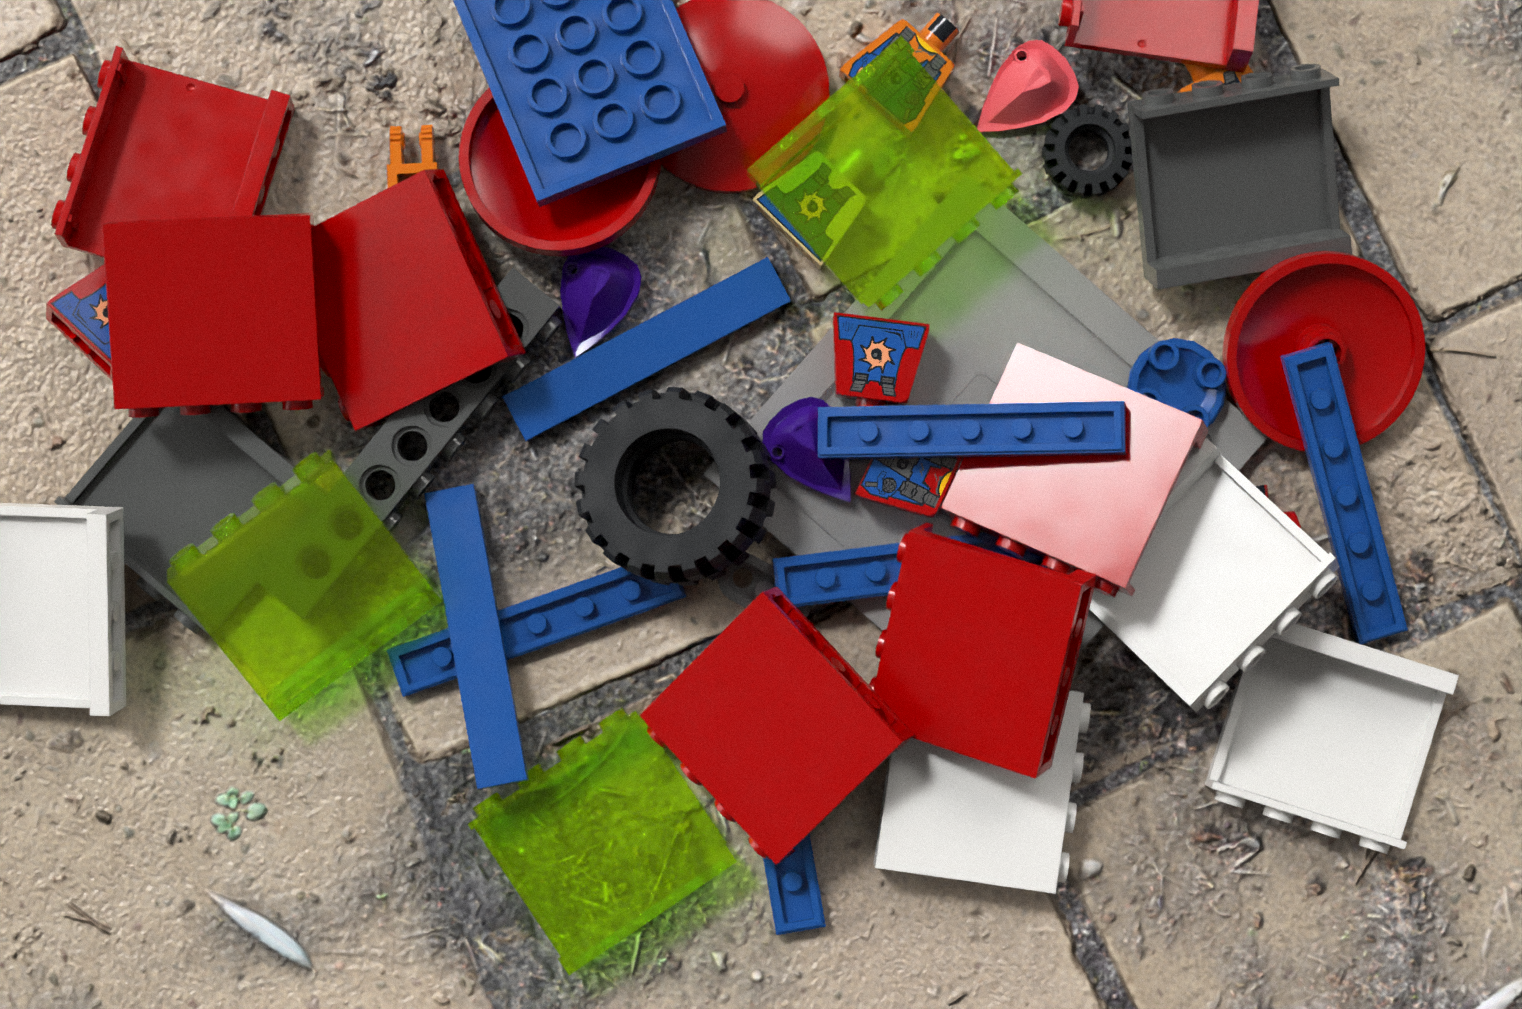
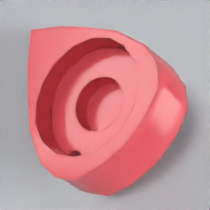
[976,40,1079,133]

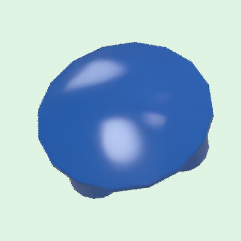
[1127,338,1227,427]

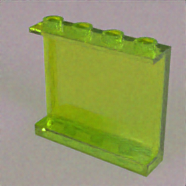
[747,35,1022,312]
[167,450,442,722]
[468,707,738,975]

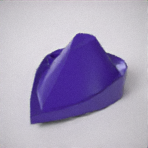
[560,247,642,358]
[762,396,851,502]

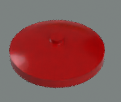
[661,0,830,194]
[459,88,661,256]
[1222,251,1425,451]

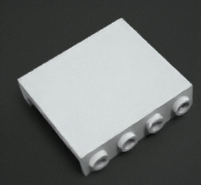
[1071,438,1340,712]
[0,503,126,716]
[1205,624,1459,854]
[873,690,1091,894]

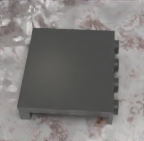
[1127,64,1352,290]
[54,404,328,634]

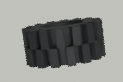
[1042,104,1133,199]

